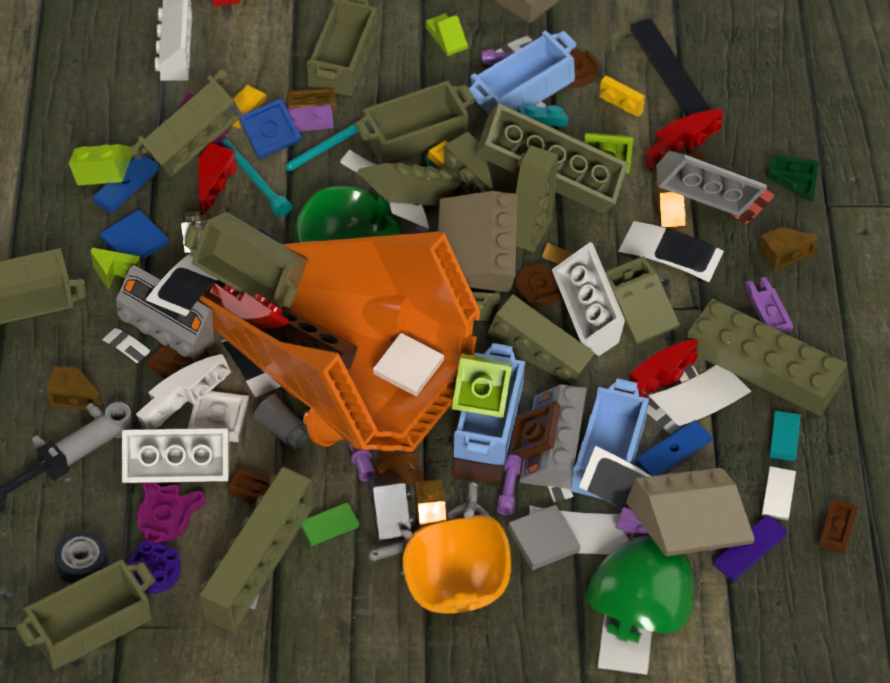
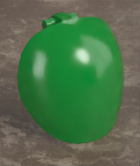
[295,186,402,243]
[586,534,695,643]

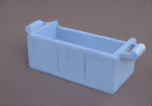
[469,30,576,114]
[454,343,525,466]
[571,378,649,499]

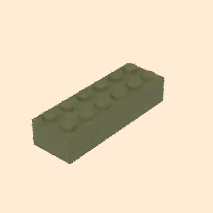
[475,103,628,214]
[687,298,848,416]
[199,467,314,634]

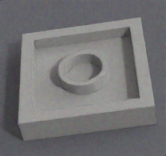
[508,505,580,570]

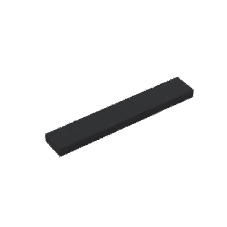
[630,18,711,116]

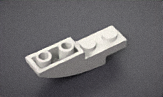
[136,354,231,430]

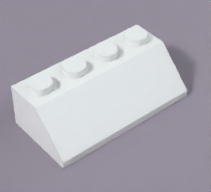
[155,0,192,81]
[552,242,625,356]
[122,428,230,483]

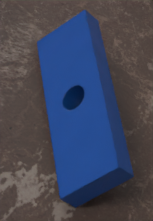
[93,155,159,213]
[636,420,712,476]

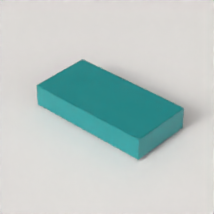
[769,411,801,461]

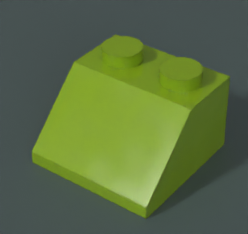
[584,132,633,173]
[69,144,132,185]
[452,354,513,418]

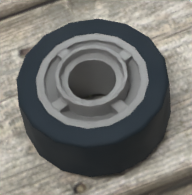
[55,532,108,584]

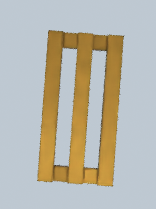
[287,88,335,111]

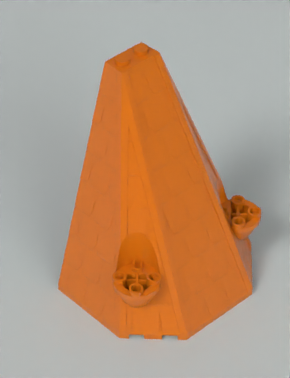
[198,232,480,452]

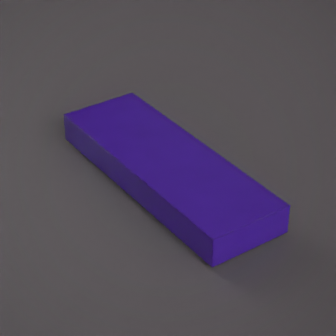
[713,515,788,582]

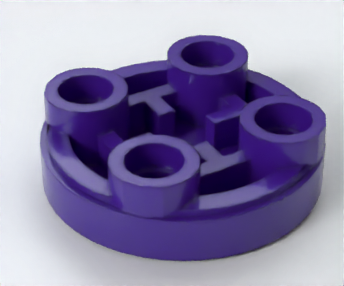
[126,541,181,594]

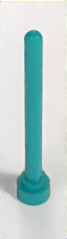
[285,123,358,171]
[221,139,292,217]

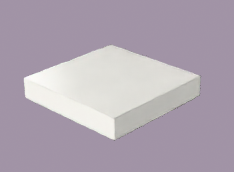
[373,333,444,397]
[188,391,249,443]

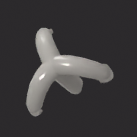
[446,483,492,520]
[368,529,413,575]

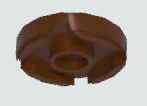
[567,48,599,88]
[515,264,562,308]

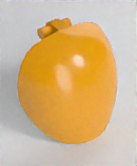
[403,515,511,613]

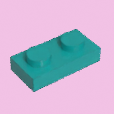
[517,104,568,127]

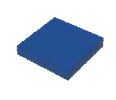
[239,98,302,160]
[100,210,169,261]

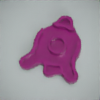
[137,483,206,544]

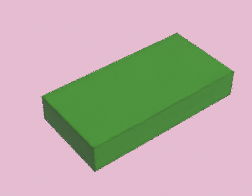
[301,502,359,547]

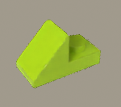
[426,13,468,56]
[91,248,141,289]

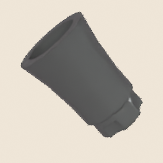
[253,394,309,449]

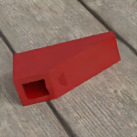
[198,142,238,215]

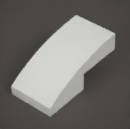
[762,467,796,521]

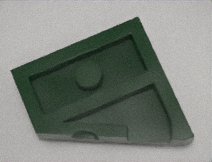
[768,154,819,202]

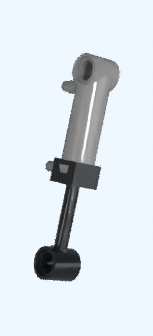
[0,402,133,514]

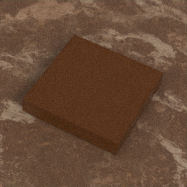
[146,344,217,379]
[509,401,561,459]

